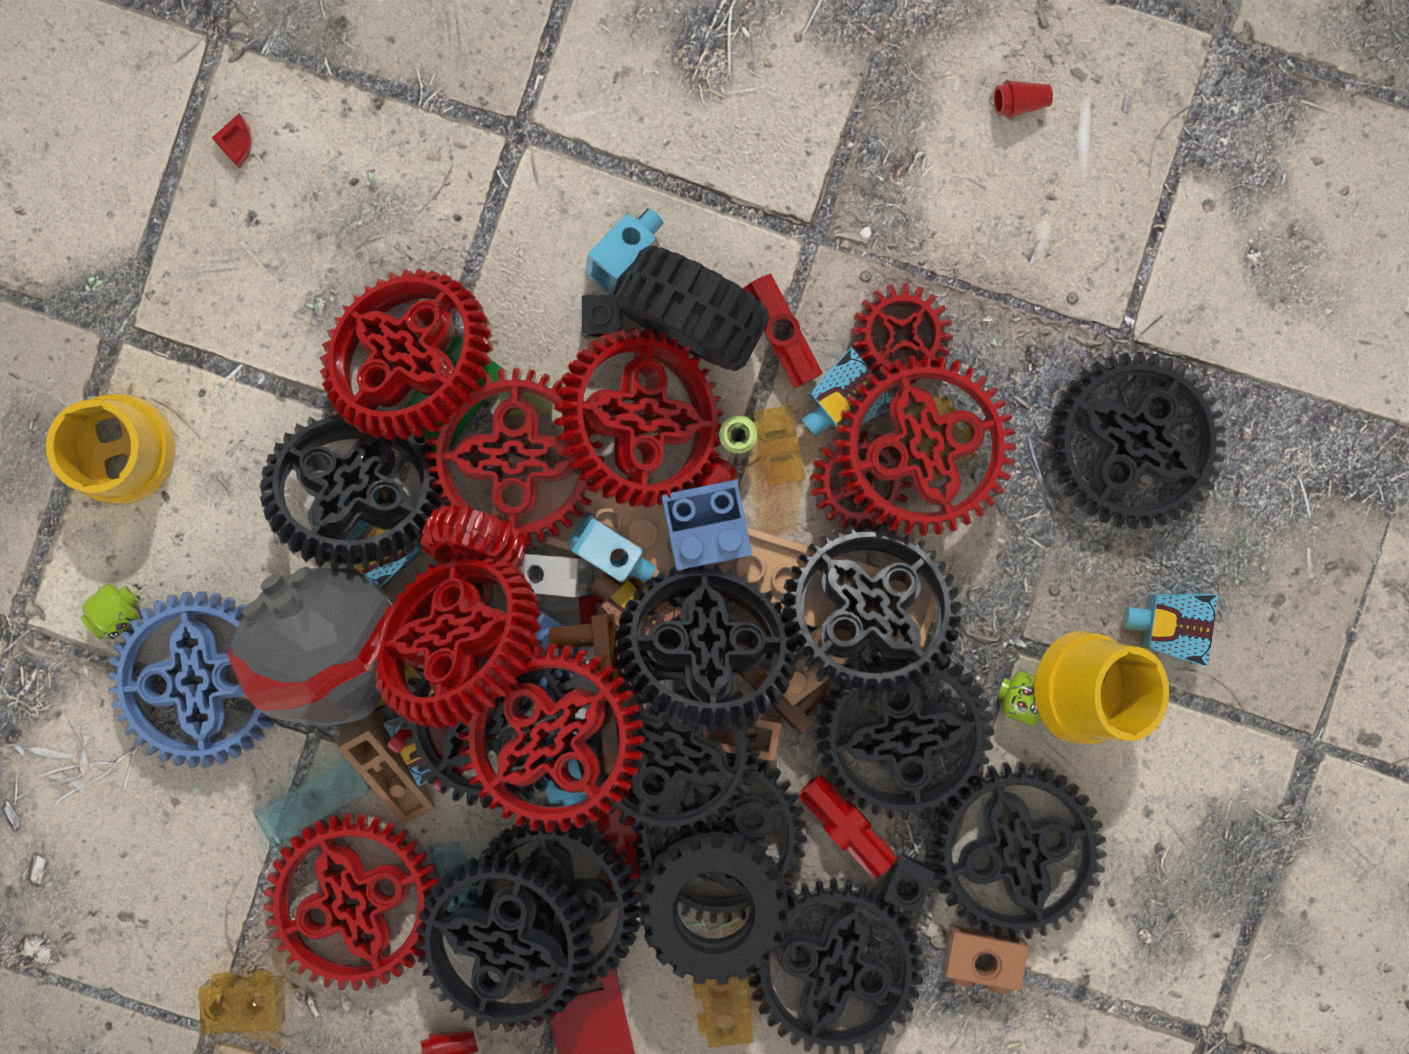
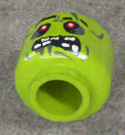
[80,584,140,640]
[997,671,1042,726]

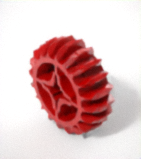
[850,283,953,385]
[809,430,912,532]
[420,505,526,570]

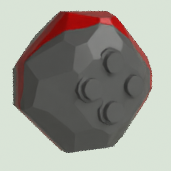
[227,567,391,727]

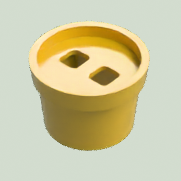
[46,394,175,505]
[1034,631,1169,744]

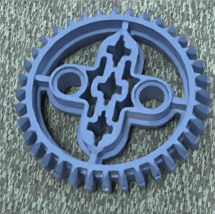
[106,591,274,768]

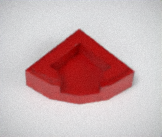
[212,113,252,168]

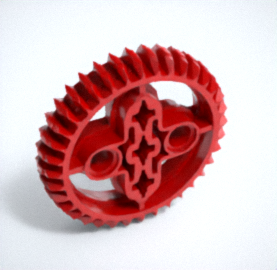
[319,268,494,441]
[553,328,725,508]
[834,355,1016,536]
[425,368,605,547]
[374,552,541,729]
[458,643,645,833]
[263,813,440,991]

